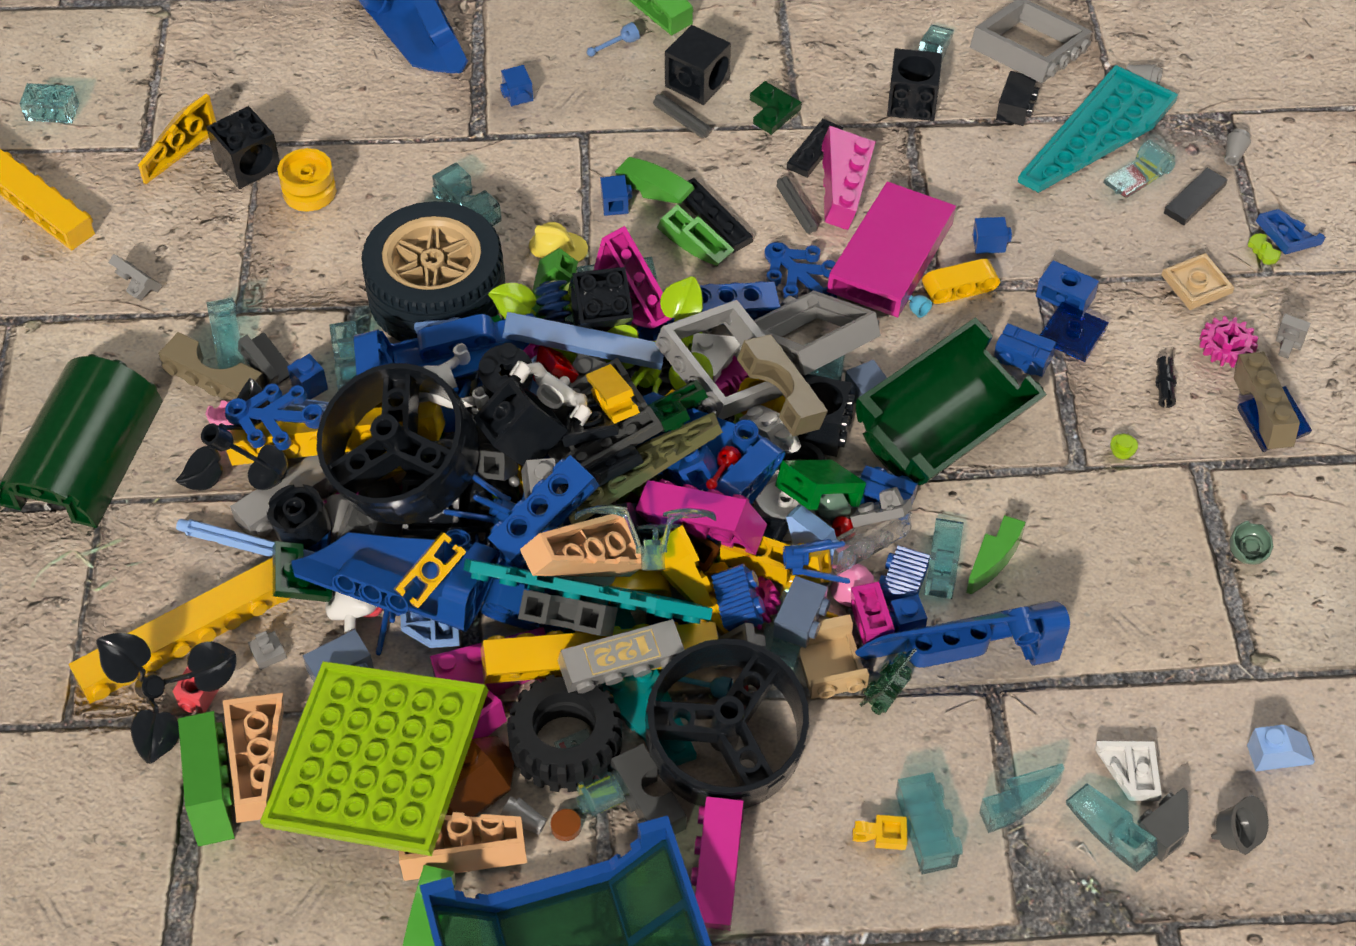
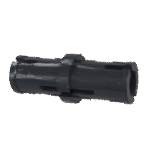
[1155,356,1177,408]

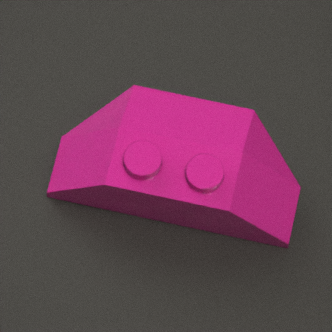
[593,226,673,329]

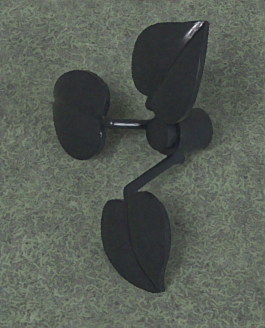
[175,378,288,491]
[96,633,237,764]

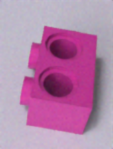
[851,581,895,645]

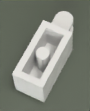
[739,405,801,453]

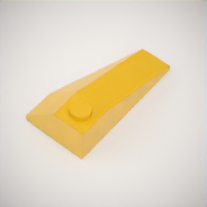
[138,94,216,184]
[647,525,729,635]

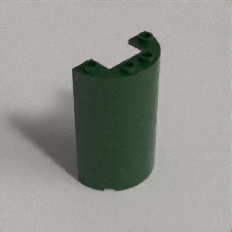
[856,317,1047,485]
[0,354,163,528]

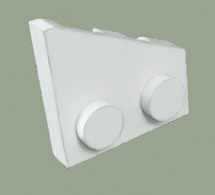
[691,333,742,383]
[1095,741,1162,801]

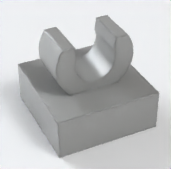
[247,631,287,670]

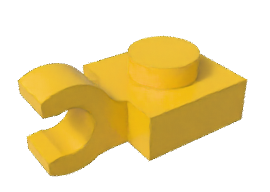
[853,815,907,850]

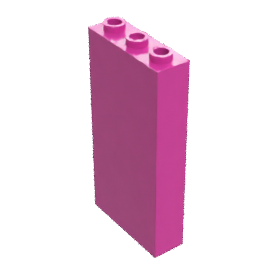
[827,181,956,318]

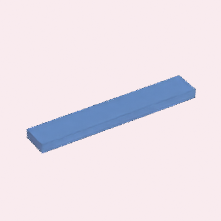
[502,312,664,370]

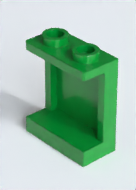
[775,460,866,510]

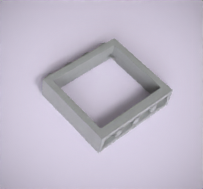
[969,0,1092,83]
[754,290,881,375]
[655,300,784,419]

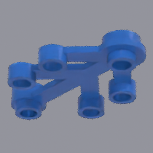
[764,242,837,302]
[225,384,324,450]

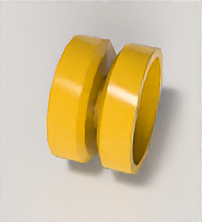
[277,148,337,212]

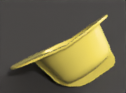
[529,222,588,262]

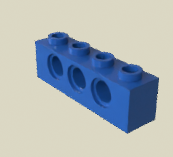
[673,281,780,325]
[488,455,600,568]

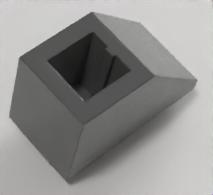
[1135,788,1189,862]

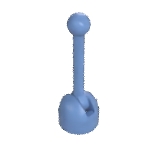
[587,22,640,57]

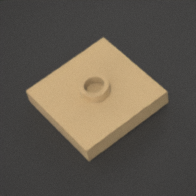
[1162,253,1235,310]

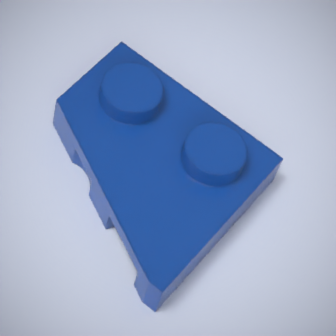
[1256,209,1326,255]

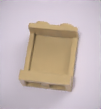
[794,614,869,699]

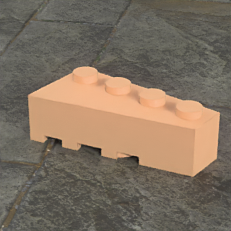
[520,511,650,577]
[223,693,284,823]
[399,812,527,881]

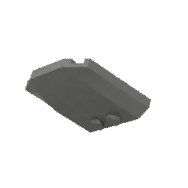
[547,358,664,469]

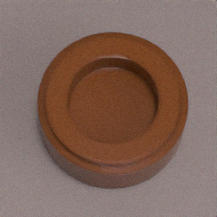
[550,809,581,841]

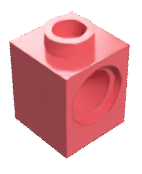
[173,666,219,713]

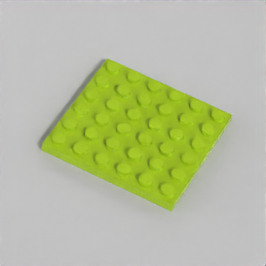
[260,661,488,856]

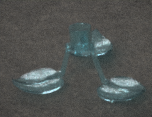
[575,505,716,571]

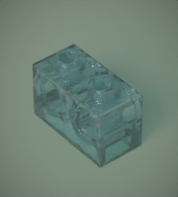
[19,83,79,123]

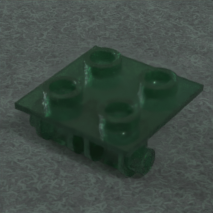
[859,648,917,715]

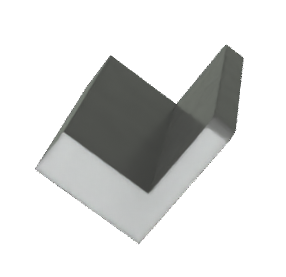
[238,333,290,386]

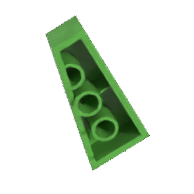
[629,0,693,36]
[178,711,235,847]

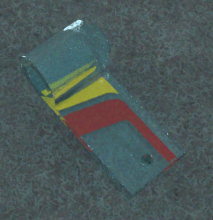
[1103,140,1176,198]
[554,728,625,817]

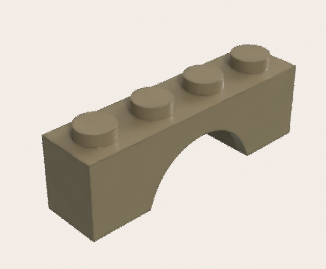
[158,332,266,402]
[737,334,828,436]
[1234,352,1300,449]

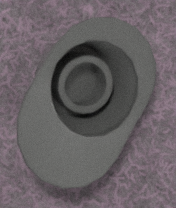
[1211,796,1269,855]

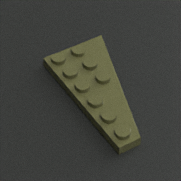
[569,412,723,524]

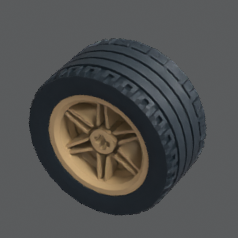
[361,201,505,342]

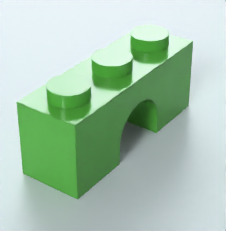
[532,248,578,320]

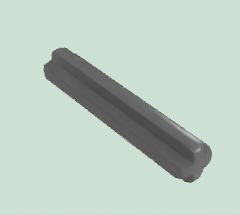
[653,94,711,138]
[776,176,818,234]

